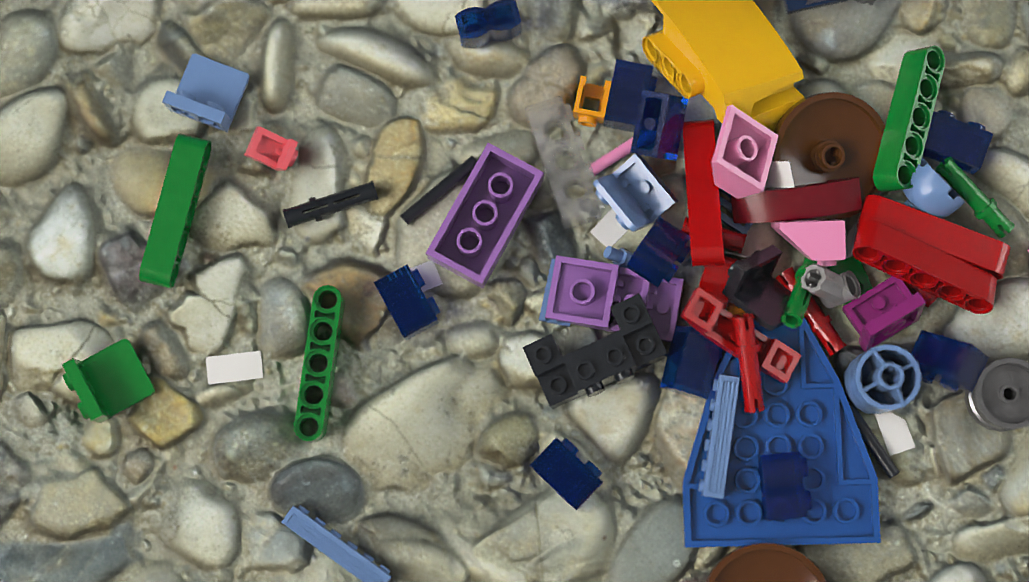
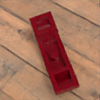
[731,176,862,223]

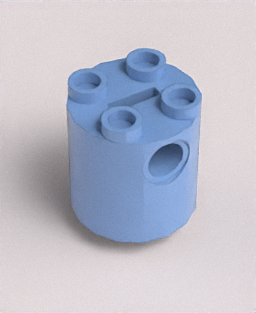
[843,344,921,414]

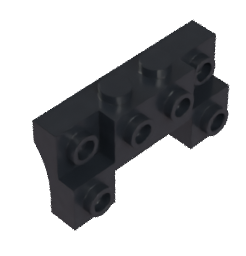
[523,293,669,409]

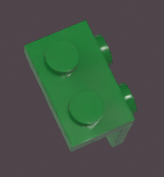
[62,339,155,423]

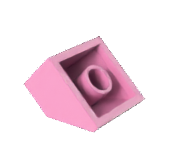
[712,105,778,199]
[771,219,846,266]

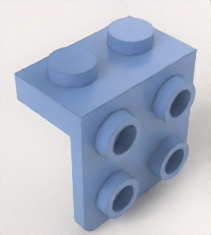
[593,152,678,232]

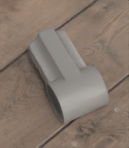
[801,264,861,309]

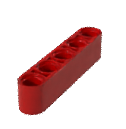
[682,119,725,267]
[857,195,1011,280]
[853,220,997,314]

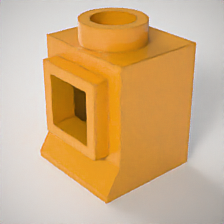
[573,75,612,127]

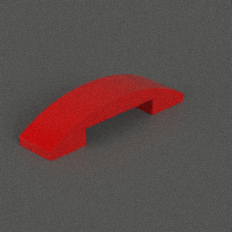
[680,287,802,383]

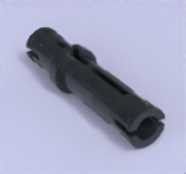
[282,181,379,228]

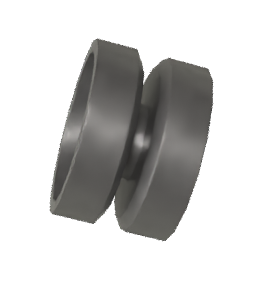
[964,358,1029,432]

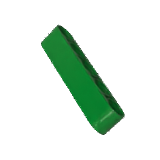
[873,45,946,192]
[139,134,212,289]
[294,285,345,443]

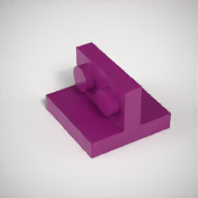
[842,276,926,352]

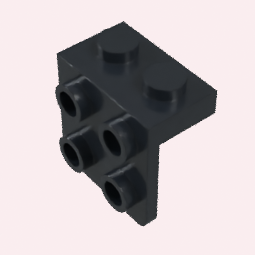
[722,245,791,330]

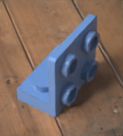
[162,54,250,132]

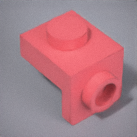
[244,126,298,171]

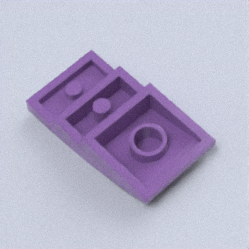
[545,255,684,343]

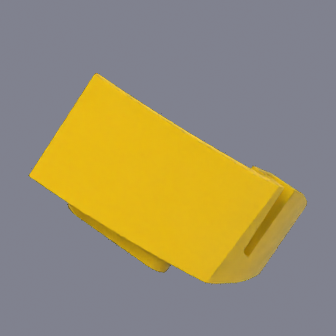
[642,0,804,132]

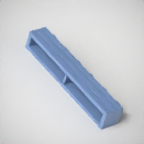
[698,375,740,499]
[281,505,393,582]

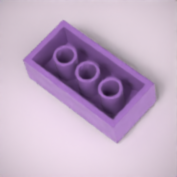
[426,143,544,289]

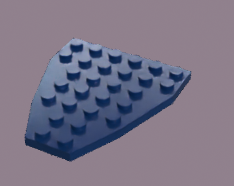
[682,318,881,548]

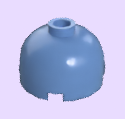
[903,157,965,218]

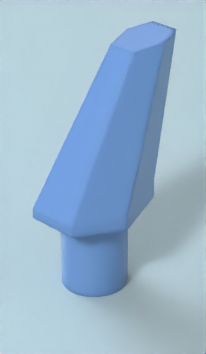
[603,246,655,272]

